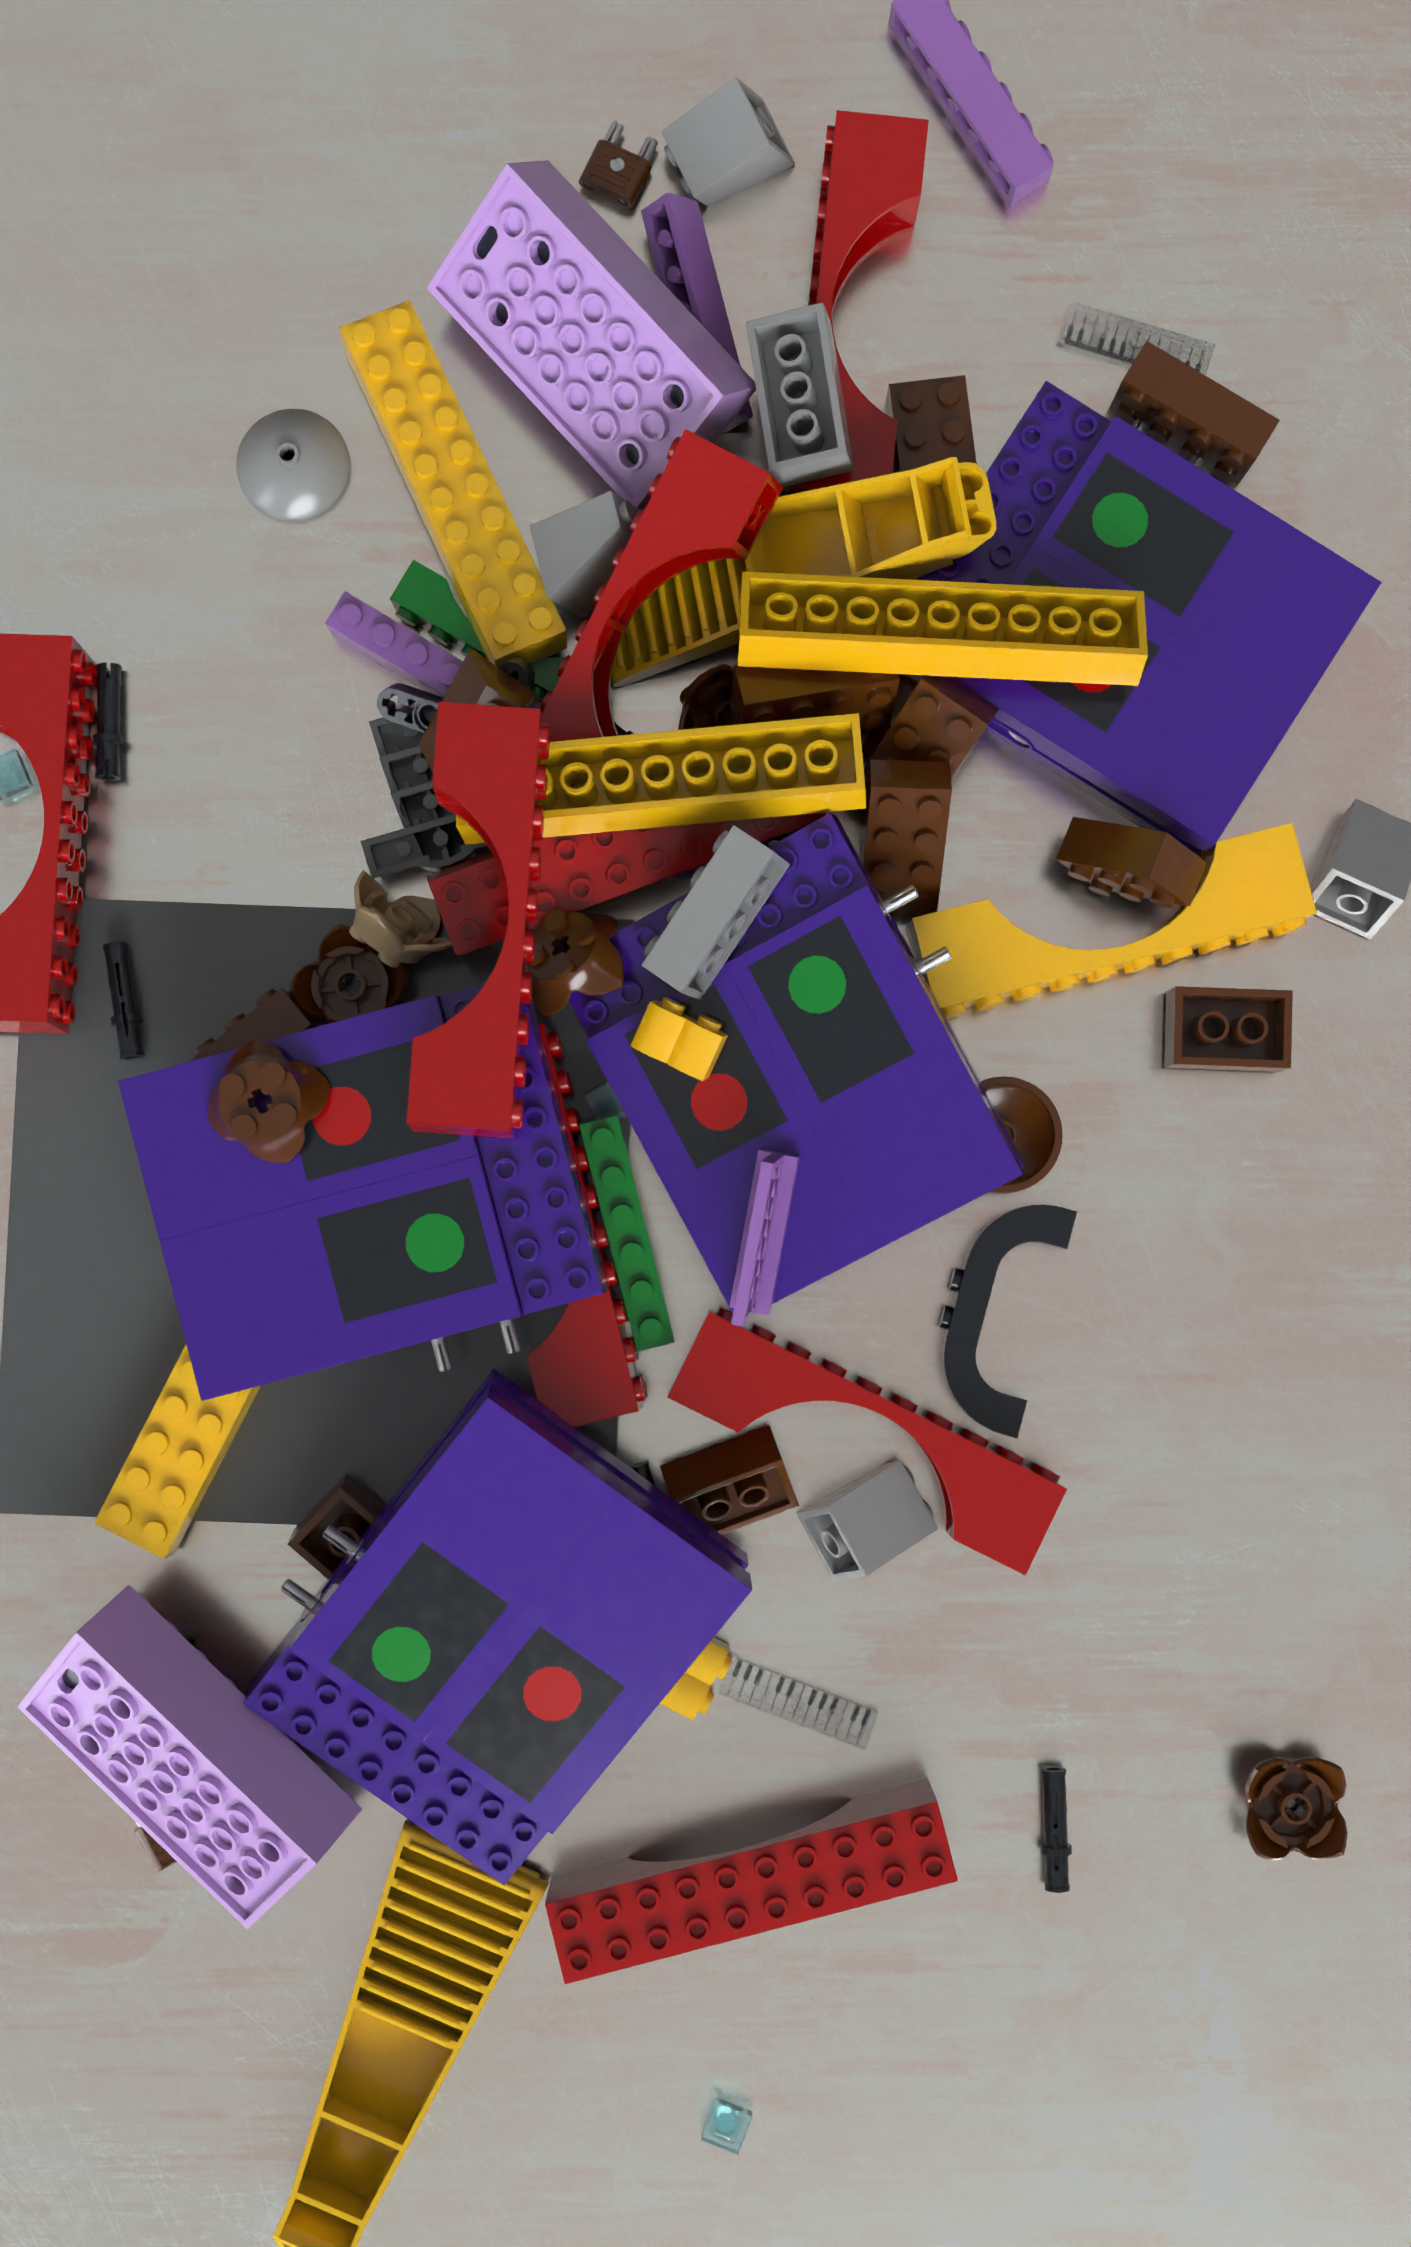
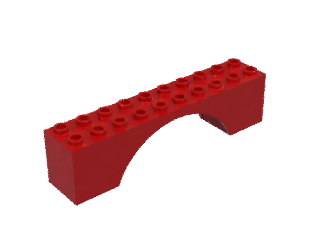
[788,110,929,495]
[540,429,783,742]
[0,634,97,1034]
[406,702,550,1138]
[427,812,826,957]
[527,1023,648,1427]
[667,1307,1067,1576]
[545,1779,958,1984]

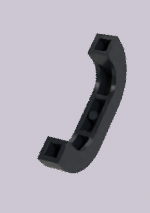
[939,1205,1077,1438]

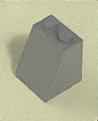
[661,77,795,207]
[530,491,640,618]
[1310,799,1411,940]
[796,1460,939,1582]

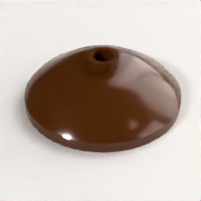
[981,1076,1063,1193]

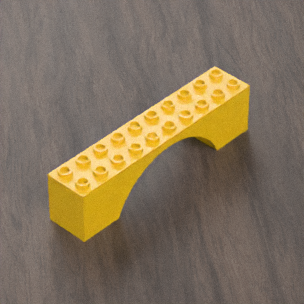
[906,822,1317,1019]

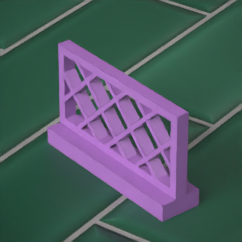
[729,1148,800,1327]

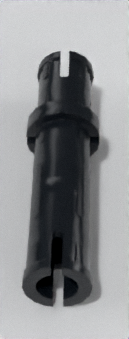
[93,662,124,781]
[103,941,145,1060]
[1040,1767,1072,1893]

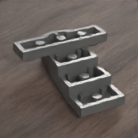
[360,705,487,879]

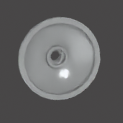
[236,409,351,522]

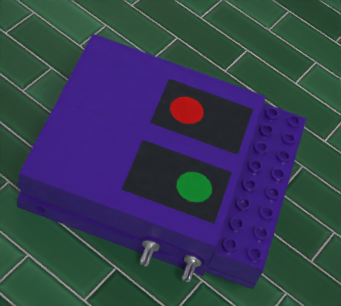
[907,381,1382,857]
[569,813,1025,1313]
[118,984,608,1401]
[243,1368,752,1885]

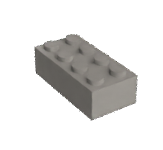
[746,302,855,487]
[641,825,790,1000]

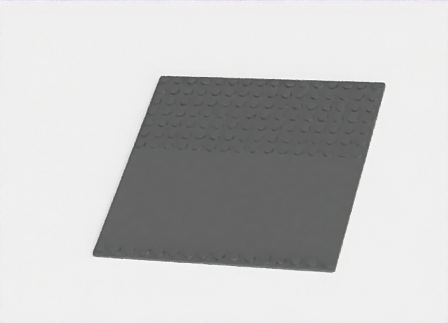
[0,899,635,1525]

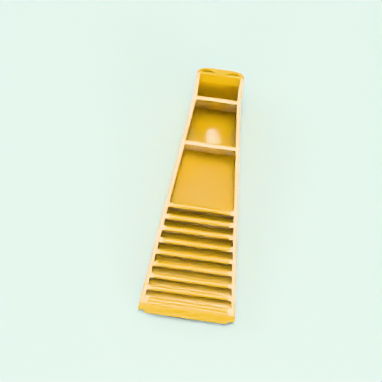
[612,457,996,687]
[272,1821,549,2247]

